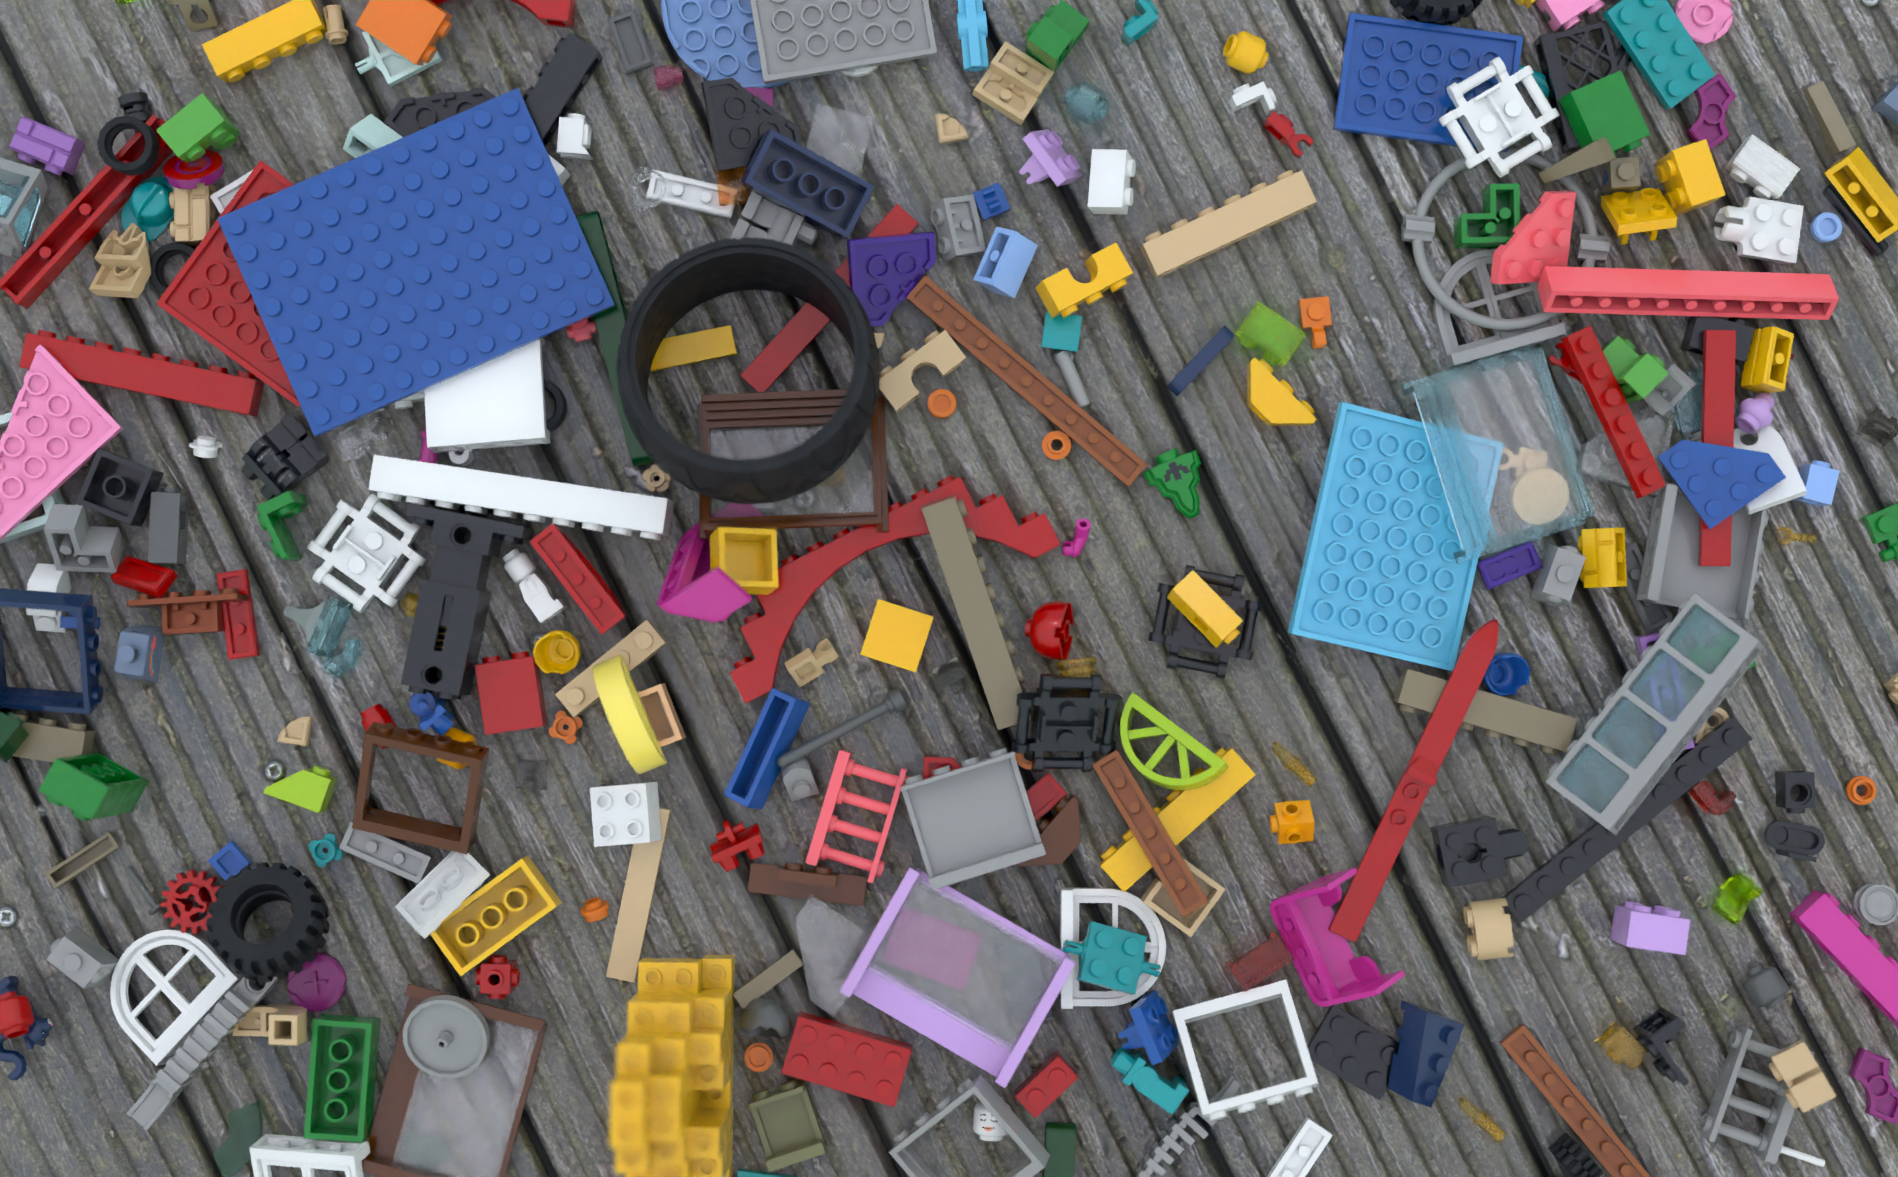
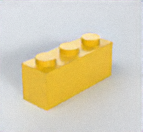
[1824,147,1898,242]

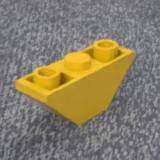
[1247,357,1317,426]

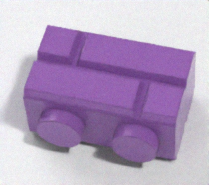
[10,116,86,176]

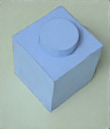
[1793,460,1840,506]

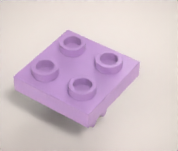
[1019,129,1083,187]

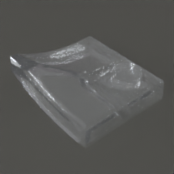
[806,103,874,175]

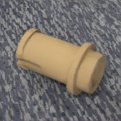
[322,4,349,45]

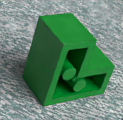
[1025,0,1090,73]
[1454,183,1520,249]

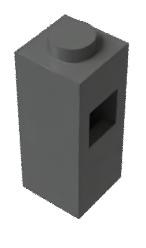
[147,487,190,564]

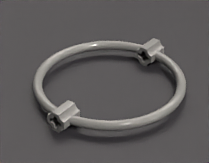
[1401,148,1610,330]

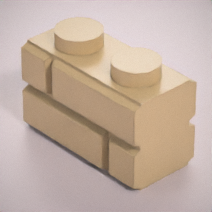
[169,182,217,246]

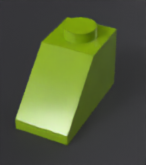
[263,765,338,813]

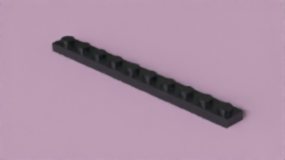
[1501,716,1752,923]

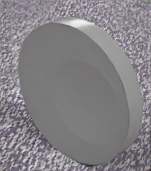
[403,995,490,1079]

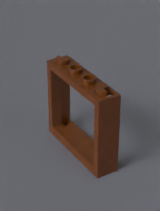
[352,722,489,854]

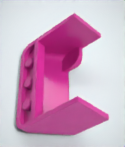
[657,502,764,623]
[1270,867,1405,1007]

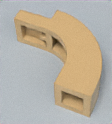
[232,1003,307,1045]

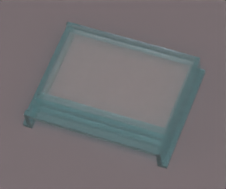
[1401,346,1595,564]

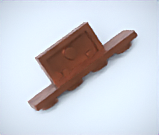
[126,588,249,635]

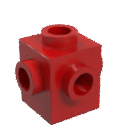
[476,955,520,999]

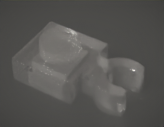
[331,418,389,463]

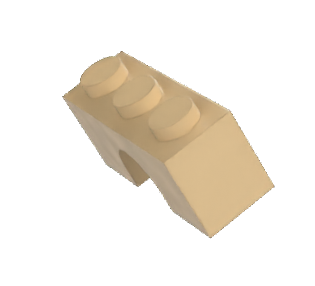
[879,330,966,413]

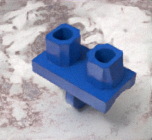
[409,691,454,735]

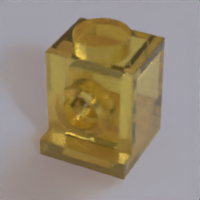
[1594,1022,1647,1070]

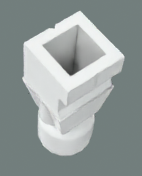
[502,548,567,623]

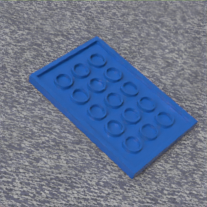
[1333,13,1523,152]

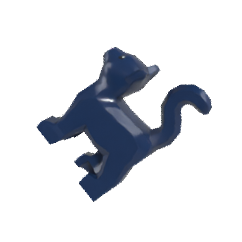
[0,976,53,1080]

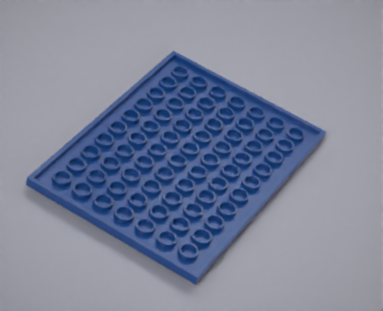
[217,88,615,437]

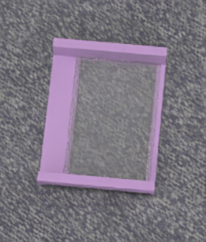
[840,867,1076,1088]

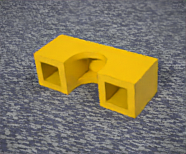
[1035,243,1133,318]

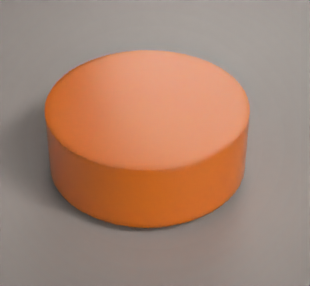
[927,389,956,419]

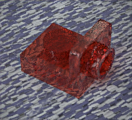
[1687,780,1737,815]

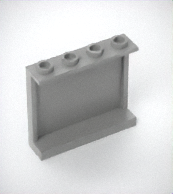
[1636,483,1769,620]
[900,748,1046,890]

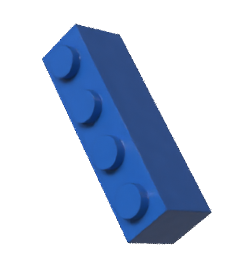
[724,688,810,810]

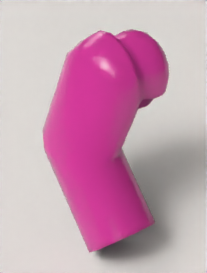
[1062,518,1091,558]

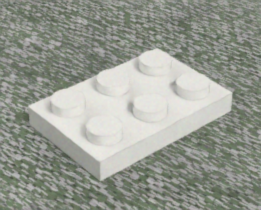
[395,851,490,939]

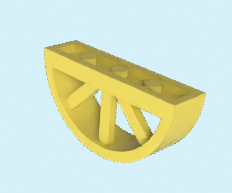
[593,654,667,774]

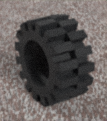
[1548,1132,1603,1177]

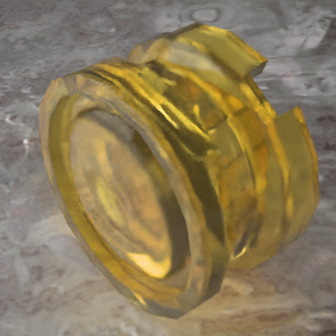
[1055,656,1097,677]

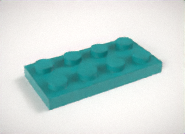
[1602,0,1715,110]

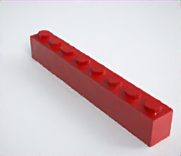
[19,330,264,417]

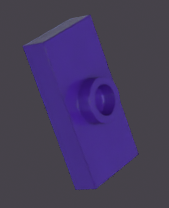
[1477,541,1543,590]

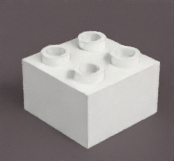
[590,782,662,847]

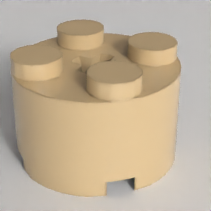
[1463,898,1514,961]

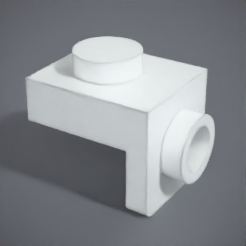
[1228,81,1277,116]

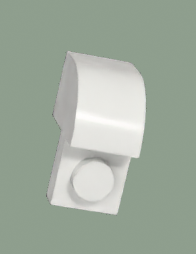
[26,563,72,633]

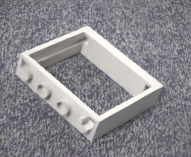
[1172,980,1318,1121]

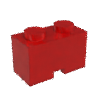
[1014,1050,1078,1118]

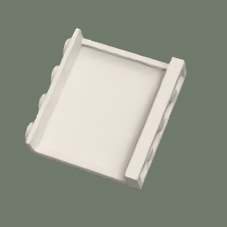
[424,338,550,453]

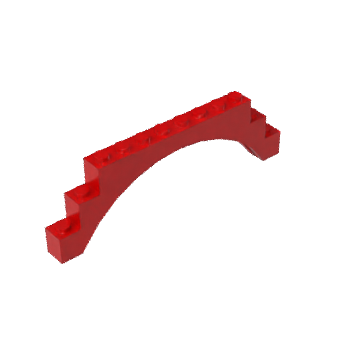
[729,475,1061,704]

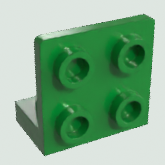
[256,491,309,561]

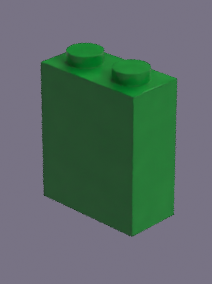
[1559,70,1650,157]

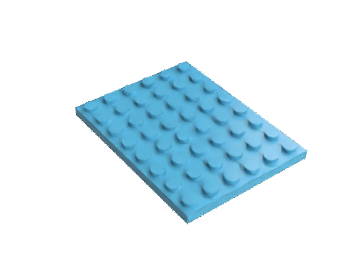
[1288,402,1504,671]

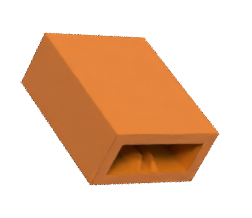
[356,0,453,66]

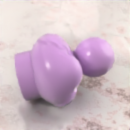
[1735,392,1775,434]

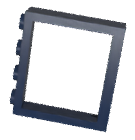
[0,588,103,714]

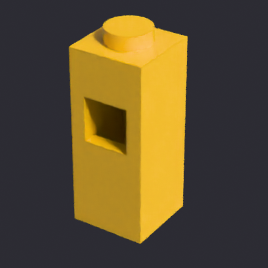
[1167,570,1243,648]

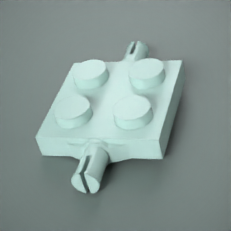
[355,31,443,87]

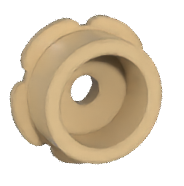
[642,464,671,493]

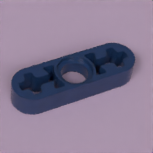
[1167,325,1235,396]

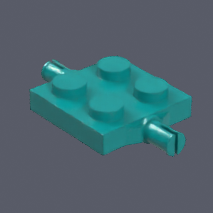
[1063,921,1161,995]

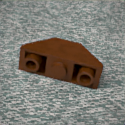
[1017,794,1081,867]

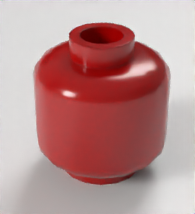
[0,992,35,1039]

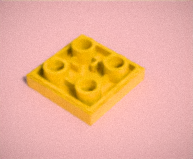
[860,599,934,672]

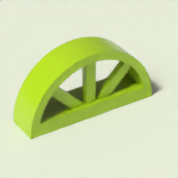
[1120,692,1229,790]

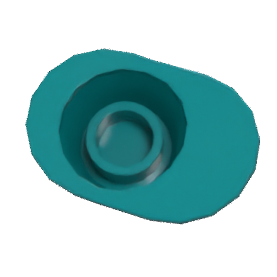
[121,177,174,242]

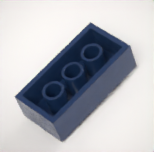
[739,129,875,240]

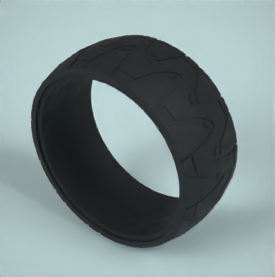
[617,237,880,504]

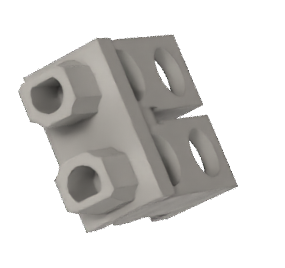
[730,192,819,247]

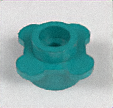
[309,833,343,867]

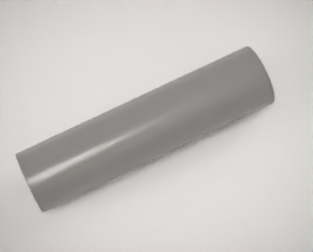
[1055,350,1091,408]

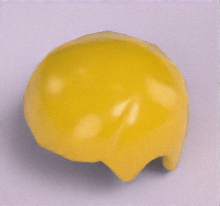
[533,630,582,675]

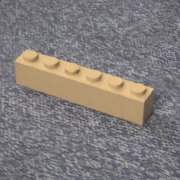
[1140,170,1317,280]

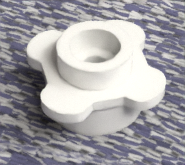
[189,436,223,458]

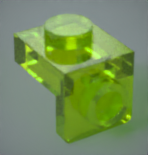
[1710,873,1763,925]

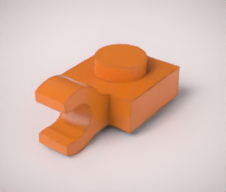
[1298,296,1332,349]

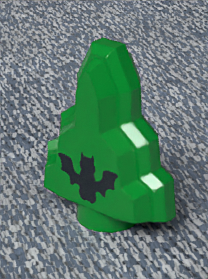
[1143,448,1201,519]

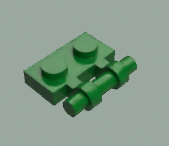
[1862,502,1898,562]

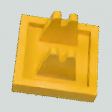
[1601,188,1677,245]

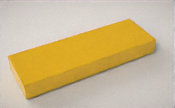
[651,325,737,372]

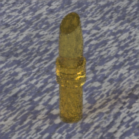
[1272,741,1317,787]
[1459,1097,1506,1142]

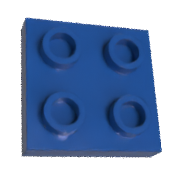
[1118,990,1179,1065]

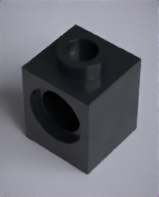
[1775,771,1815,813]

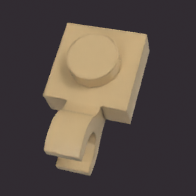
[784,638,839,687]

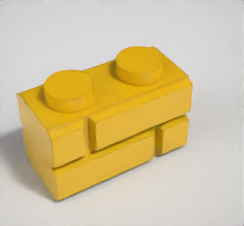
[1741,326,1794,393]
[1578,528,1627,588]

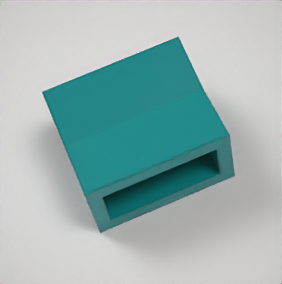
[1041,311,1082,352]

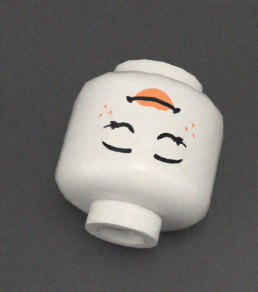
[973,1097,1011,1141]

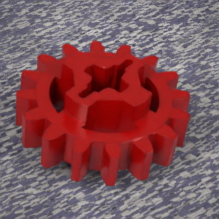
[160,869,225,934]

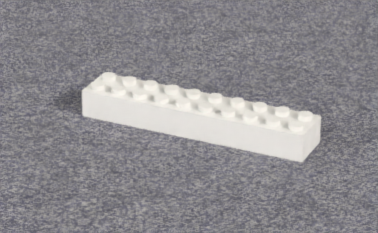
[368,455,674,541]

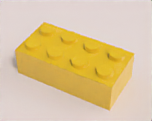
[430,856,562,977]

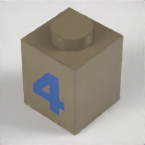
[1600,157,1641,194]

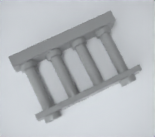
[1700,1024,1814,1164]

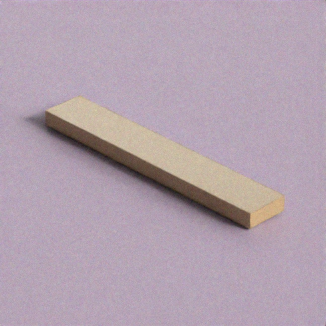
[606,807,671,983]

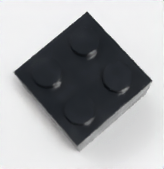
[76,448,164,527]

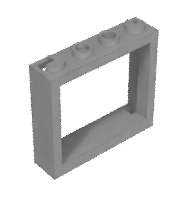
[889,1074,1051,1177]

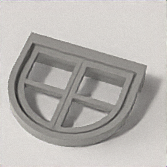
[1433,249,1567,369]

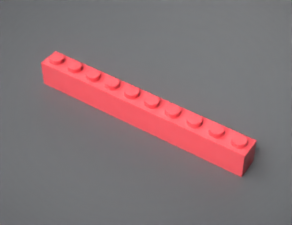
[1537,266,1839,320]

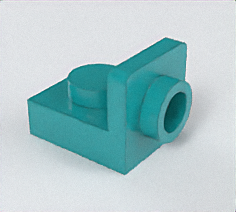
[1122,0,1158,46]

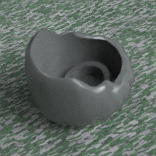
[738,998,792,1039]

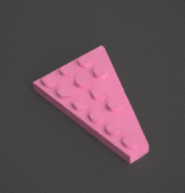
[0,344,124,541]

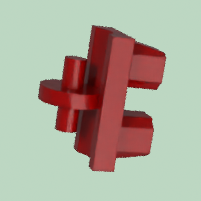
[710,819,764,872]

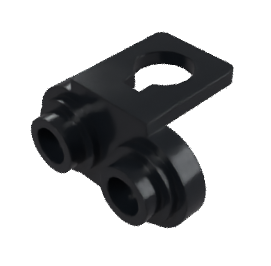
[1764,820,1825,862]

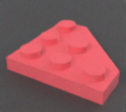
[1490,190,1576,285]

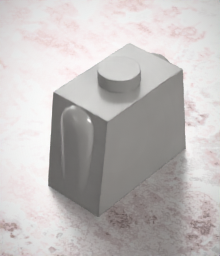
[1529,543,1586,608]
[46,927,119,988]

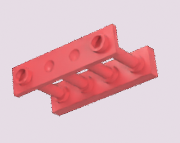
[805,749,910,883]

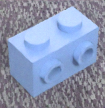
[973,226,1038,299]

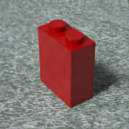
[475,651,548,735]

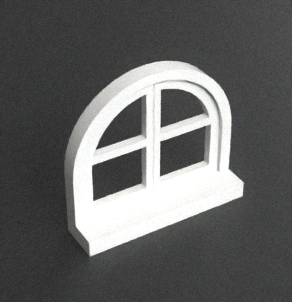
[1060,887,1166,1009]
[110,930,244,1066]
[249,1134,370,1177]

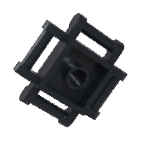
[1148,564,1262,679]
[1012,674,1121,772]

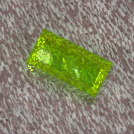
[1235,301,1307,366]

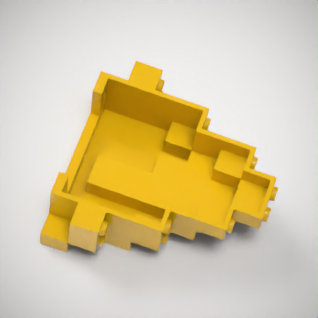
[610,955,735,1177]

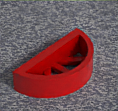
[529,523,626,635]

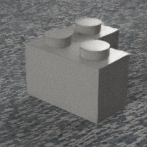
[44,504,125,573]

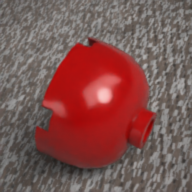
[1025,601,1074,660]

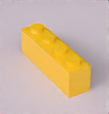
[202,0,327,83]

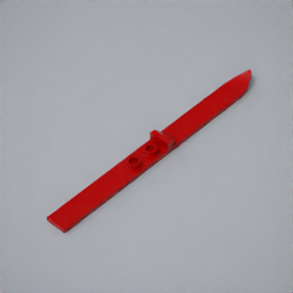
[1328,619,1499,943]

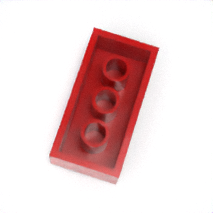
[781,1011,912,1107]

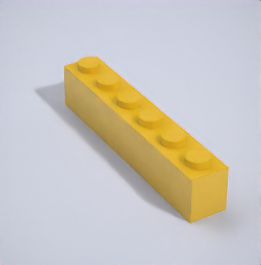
[1099,747,1256,892]

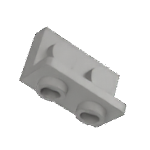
[931,194,986,262]

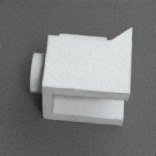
[557,113,593,160]

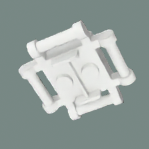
[1439,57,1560,178]
[307,493,427,613]

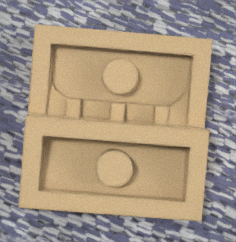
[972,41,1054,125]

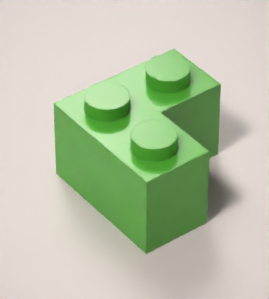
[156,93,241,163]
[1601,336,1669,404]

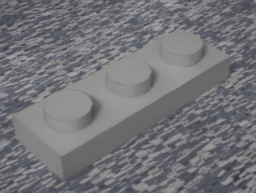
[339,821,433,884]

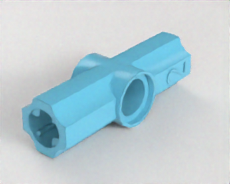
[956,0,989,72]

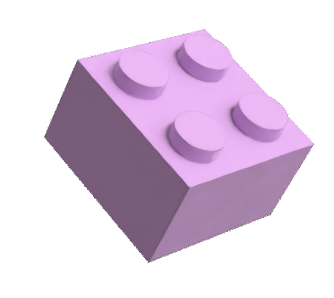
[1610,901,1690,955]

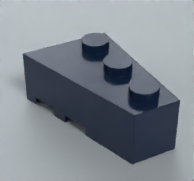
[1388,1000,1464,1107]

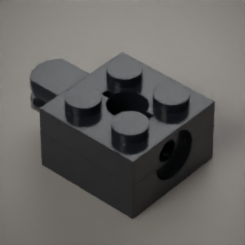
[1431,816,1529,888]

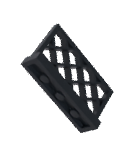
[1534,20,1619,154]

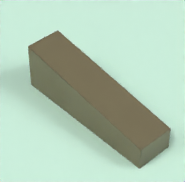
[1803,81,1857,157]
[1539,137,1616,184]
[44,832,121,889]
[733,948,804,1009]

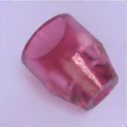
[654,65,683,90]

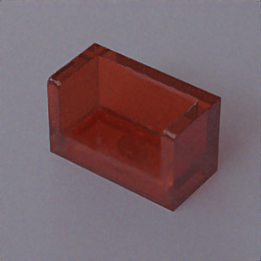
[1225,931,1294,992]

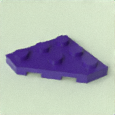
[847,231,936,327]

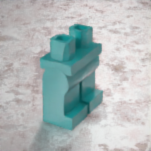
[1110,1046,1189,1115]

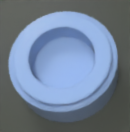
[1810,212,1842,243]

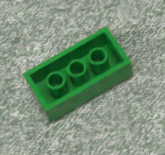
[38,753,149,821]
[304,1014,380,1142]

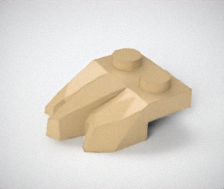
[89,223,151,298]

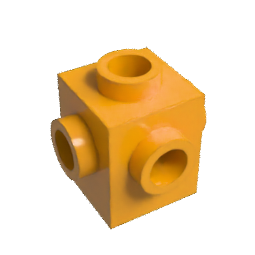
[1269,800,1315,844]

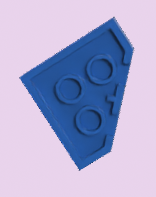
[1657,440,1786,529]

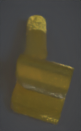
[1776,527,1817,545]

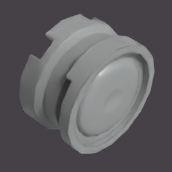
[1852,883,1898,925]

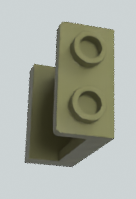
[747,1079,827,1172]

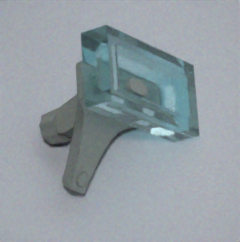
[283,596,353,658]

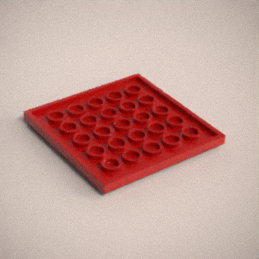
[156,160,302,409]

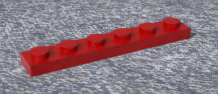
[1561,325,1666,499]

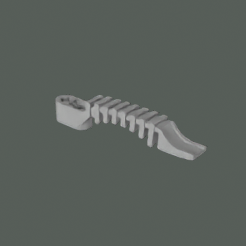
[126,976,281,1131]
[1132,1075,1240,1177]

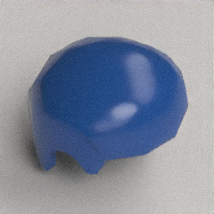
[1482,652,1530,696]

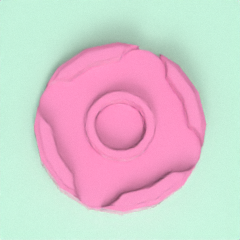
[1673,0,1733,45]

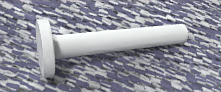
[1780,1145,1825,1167]

